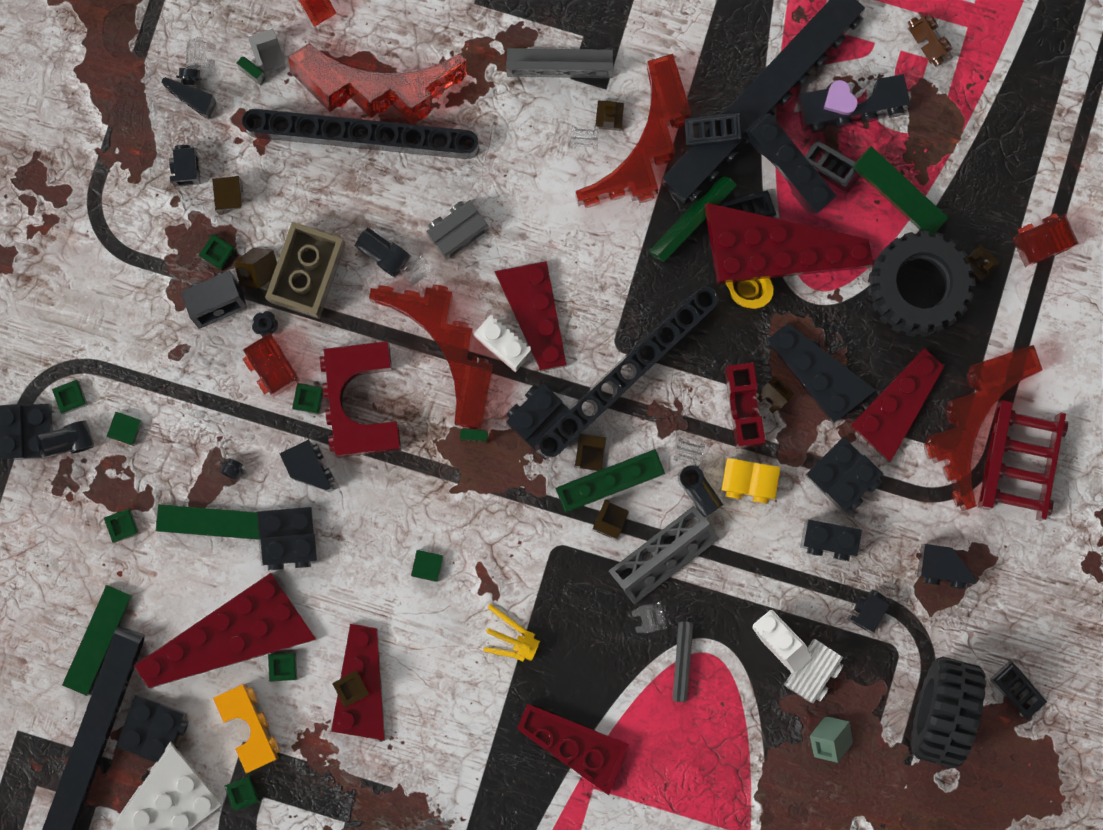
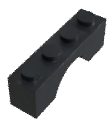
[797,74,910,133]
[742,114,837,214]

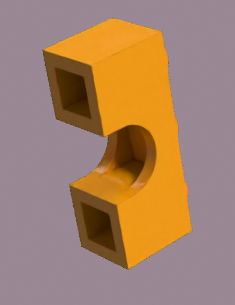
[213,684,281,773]

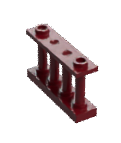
[977,400,1068,521]

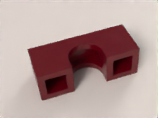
[724,362,766,449]

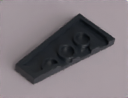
[766,323,876,424]

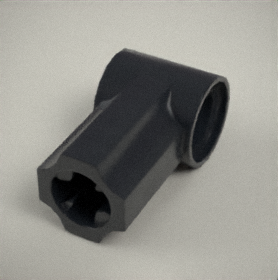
[354,227,411,278]
[36,420,94,459]
[678,465,723,517]

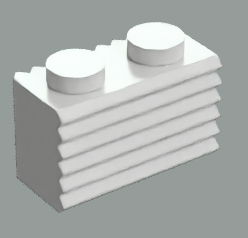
[474,315,531,372]
[753,610,813,673]
[784,639,843,703]

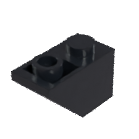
[279,439,335,492]
[917,544,976,589]

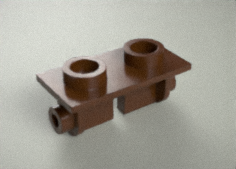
[907,12,953,67]

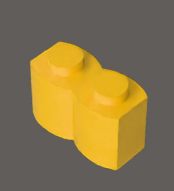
[721,458,781,504]

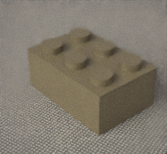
[265,222,346,319]

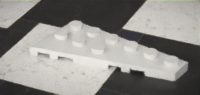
[111,742,221,830]

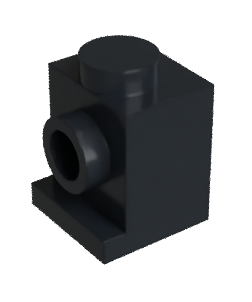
[169,145,201,187]
[847,589,890,633]

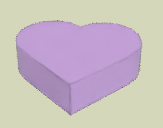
[824,80,857,115]

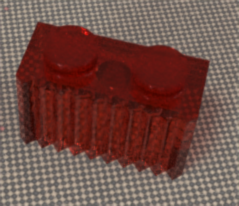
[1013,213,1079,268]
[242,333,301,398]

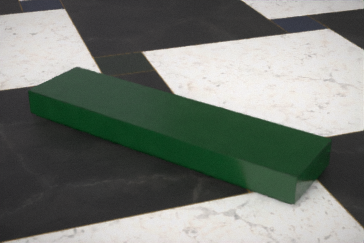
[852,146,948,235]
[648,176,737,262]
[555,449,665,513]
[155,504,259,540]
[62,585,132,696]

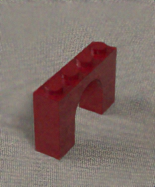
[320,341,401,458]

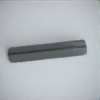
[673,621,693,702]

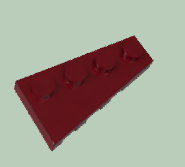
[494,261,567,372]
[850,348,944,463]
[331,624,385,741]
[517,704,629,796]

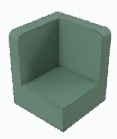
[810,717,853,763]

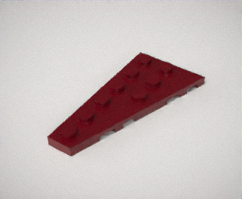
[705,203,873,284]
[134,573,317,689]

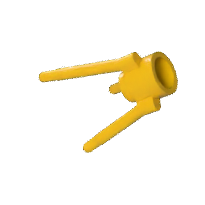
[483,604,540,662]

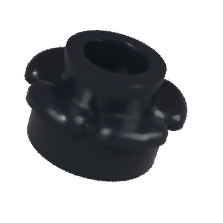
[176,68,202,86]
[252,311,278,337]
[219,458,245,481]

